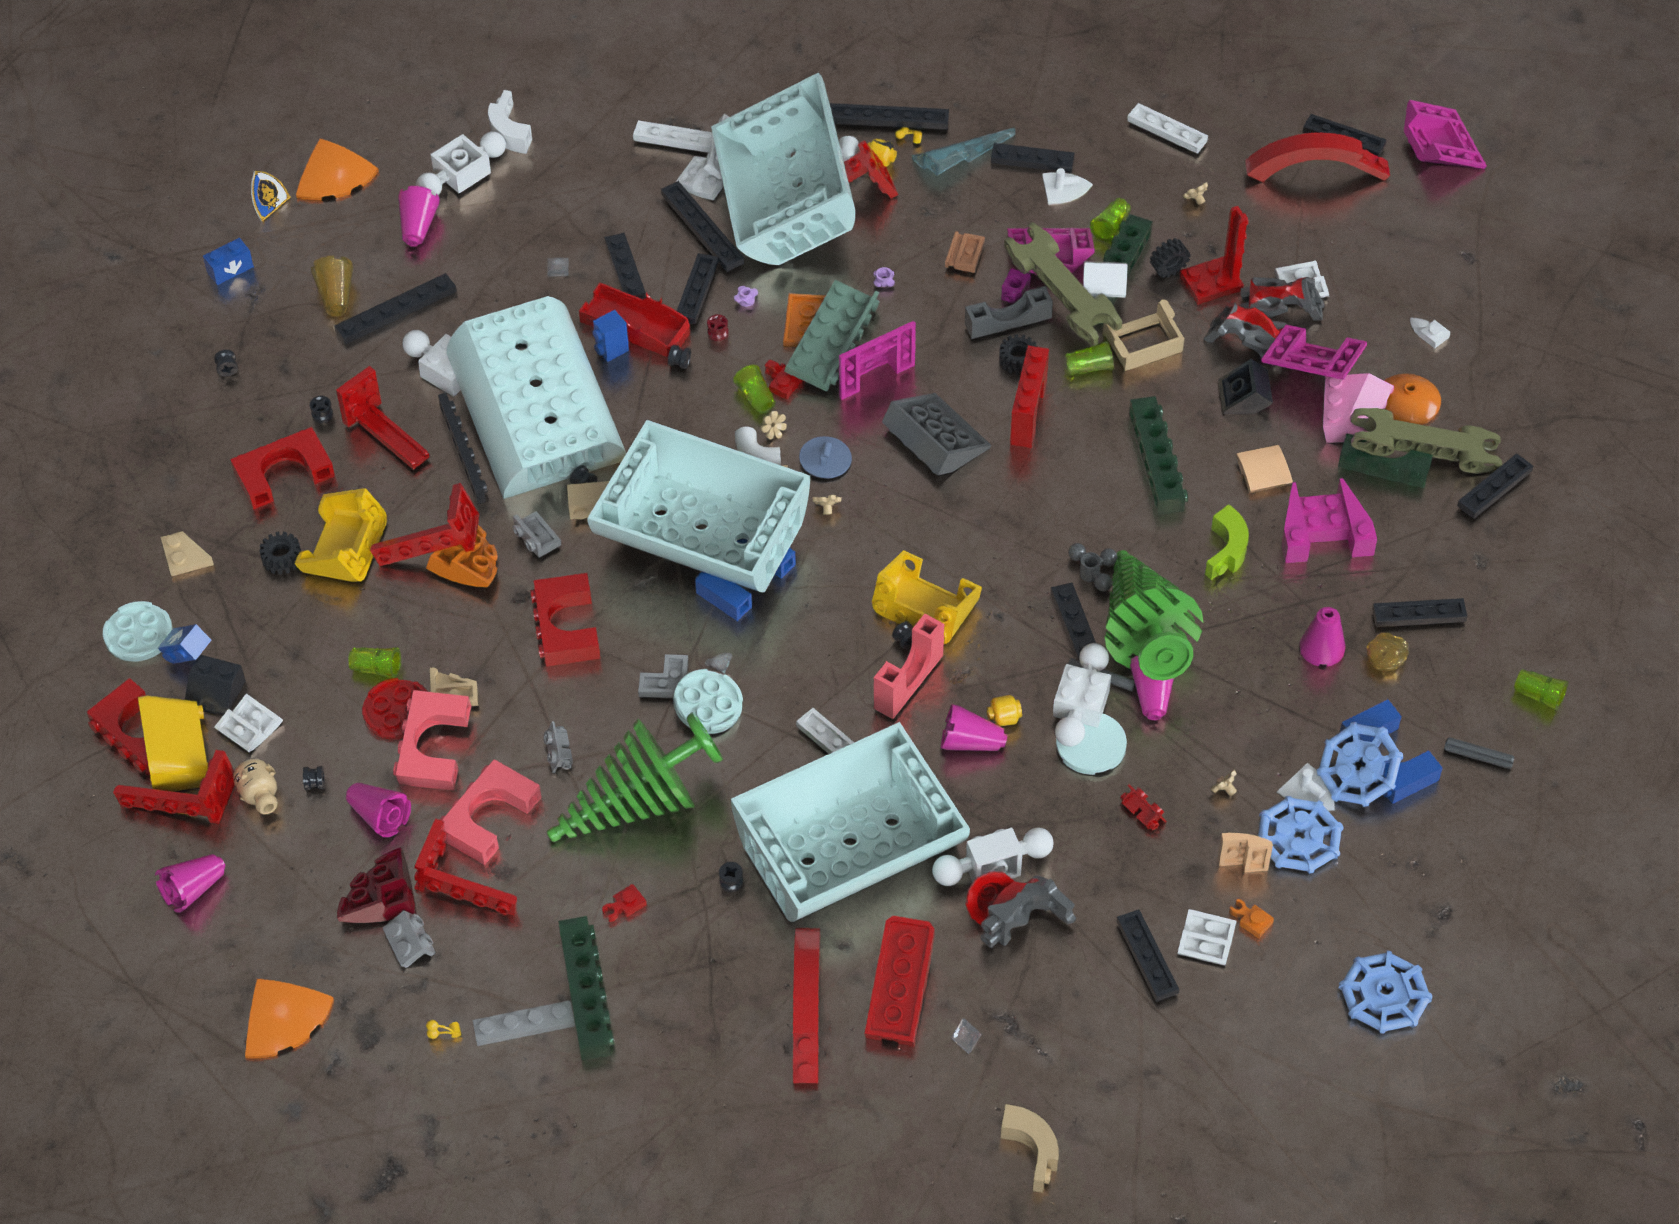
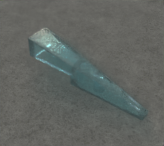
[912,128,1015,175]

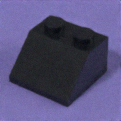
[1218,359,1273,415]
[185,654,246,716]

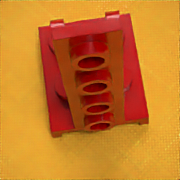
[844,140,898,199]
[1179,206,1248,305]
[336,366,430,470]
[370,483,480,566]
[113,750,235,824]
[414,818,517,916]

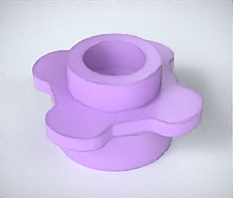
[873,267,895,287]
[734,286,758,307]

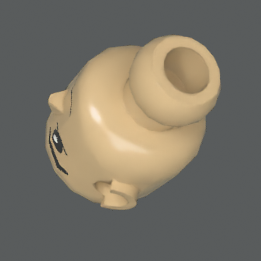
[233,759,278,814]

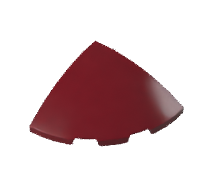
[337,847,416,923]

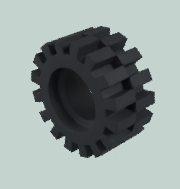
[1150,238,1191,278]
[999,334,1038,375]
[259,531,301,574]

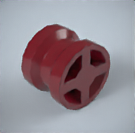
[707,314,729,341]

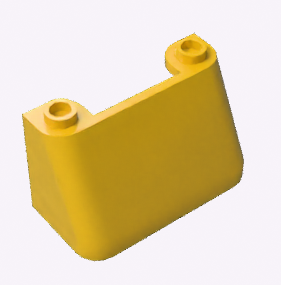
[295,488,387,582]
[138,696,209,792]

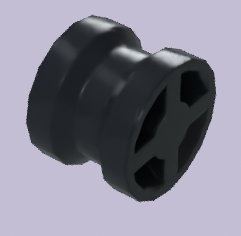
[668,344,691,369]
[214,350,238,377]
[309,396,333,423]
[569,465,597,484]
[892,621,913,650]
[303,766,325,790]
[719,862,743,892]

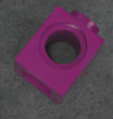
[1001,268,1031,304]

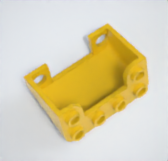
[872,550,982,644]

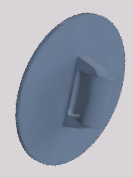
[799,436,852,478]

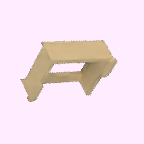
[1102,300,1184,371]

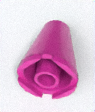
[398,186,440,247]
[1300,607,1346,667]
[1130,656,1174,720]
[941,704,1007,751]
[346,783,411,837]
[155,854,225,913]

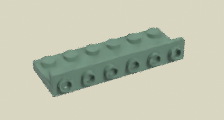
[784,280,880,391]

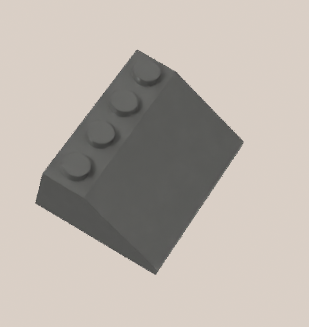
[882,393,991,475]

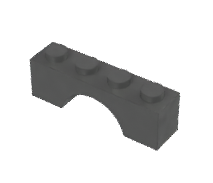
[965,286,1053,339]

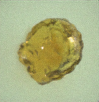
[1366,632,1409,671]

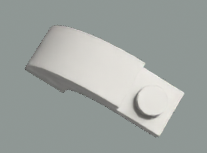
[488,90,532,154]

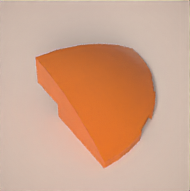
[296,138,379,200]
[426,525,498,587]
[245,978,334,1059]

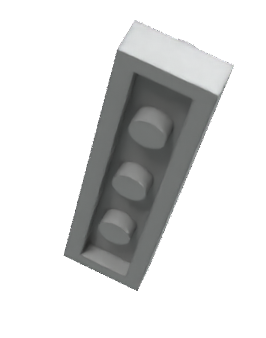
[473,1000,575,1046]

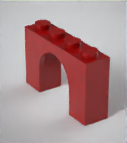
[1010,345,1049,448]
[230,427,335,510]
[530,573,600,667]
[87,678,151,778]

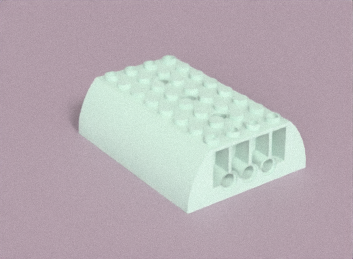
[711,72,855,265]
[447,296,626,499]
[587,420,810,592]
[731,722,970,922]

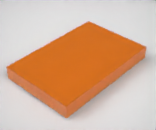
[783,293,826,347]

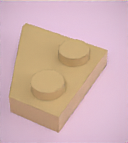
[161,531,214,576]
[430,667,478,706]

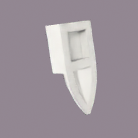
[1410,318,1450,348]

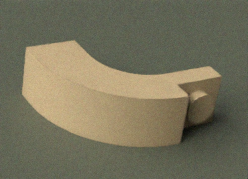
[1001,1104,1059,1193]

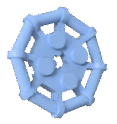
[1316,722,1403,807]
[1258,796,1344,874]
[1339,950,1432,1034]

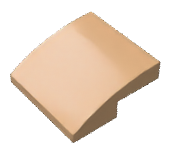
[1236,445,1293,493]
[1217,833,1273,873]

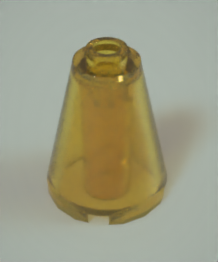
[311,256,353,317]

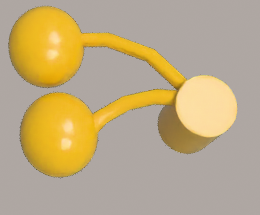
[895,127,922,143]
[426,1020,461,1039]

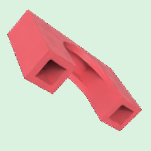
[874,614,944,719]
[393,690,471,791]
[439,759,542,866]

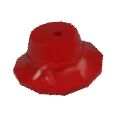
[965,871,1014,925]

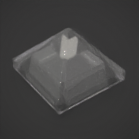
[547,258,569,276]
[705,652,733,673]
[951,1019,982,1054]

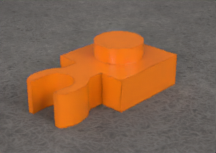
[1229,899,1274,939]

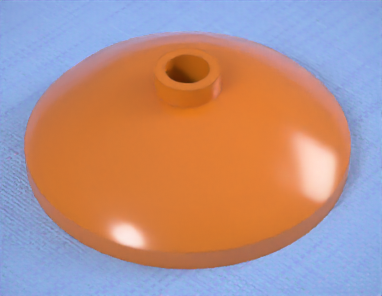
[1384,373,1441,425]

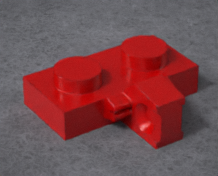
[765,359,803,399]

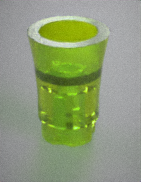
[1090,198,1131,242]
[1065,340,1114,375]
[733,365,775,414]
[348,647,401,679]
[1514,669,1569,711]

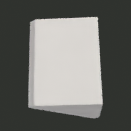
[1083,261,1127,298]

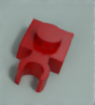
[602,884,647,922]

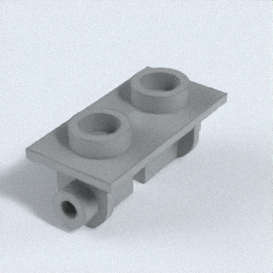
[543,721,573,773]

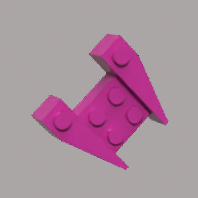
[1281,478,1377,563]

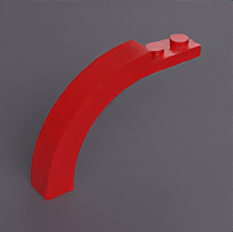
[1245,133,1390,182]
[793,928,820,1083]

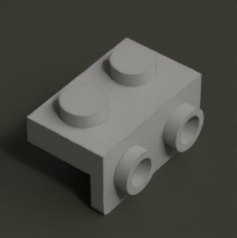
[512,511,561,558]
[383,911,436,968]

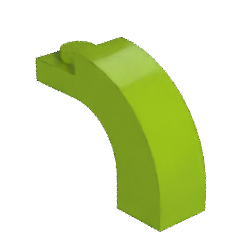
[1205,504,1249,580]

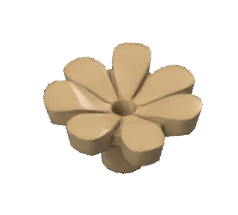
[1183,182,1208,205]
[761,411,787,440]
[812,495,842,515]
[1210,770,1237,796]

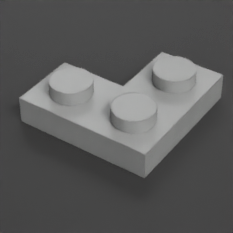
[638,654,688,698]

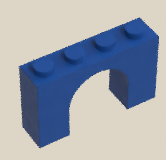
[695,538,796,621]
[1340,700,1443,804]

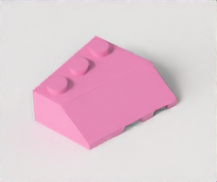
[1323,373,1394,443]

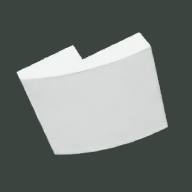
[676,156,724,200]
[1275,261,1329,298]
[214,694,283,752]
[1177,909,1236,966]

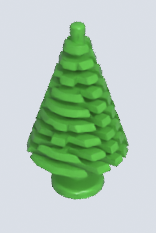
[1104,550,1203,681]
[547,712,723,842]

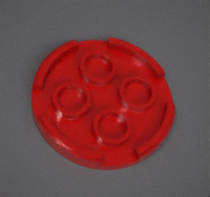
[362,678,428,740]

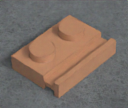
[945,231,985,273]

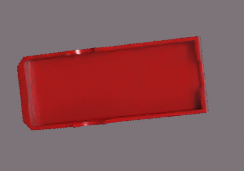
[579,283,690,357]
[864,916,935,1046]

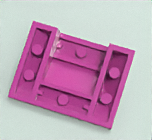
[1404,100,1487,169]
[1007,228,1094,275]
[839,321,916,400]
[1262,325,1367,380]

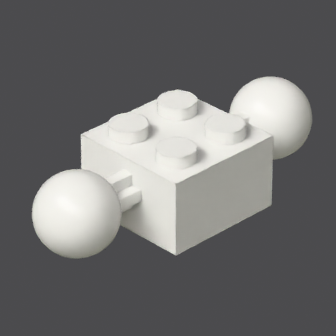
[416,132,506,196]
[402,330,461,397]
[1053,643,1111,747]
[932,828,1054,886]

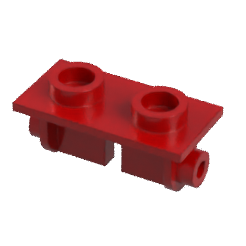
[1120,784,1167,830]

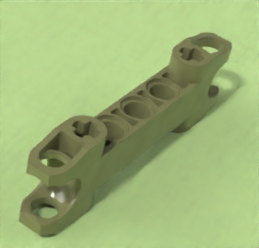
[1004,222,1122,346]
[1351,408,1502,474]

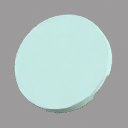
[103,601,173,662]
[673,669,743,734]
[1056,713,1127,775]

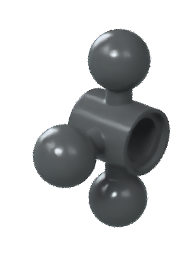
[1068,543,1118,591]

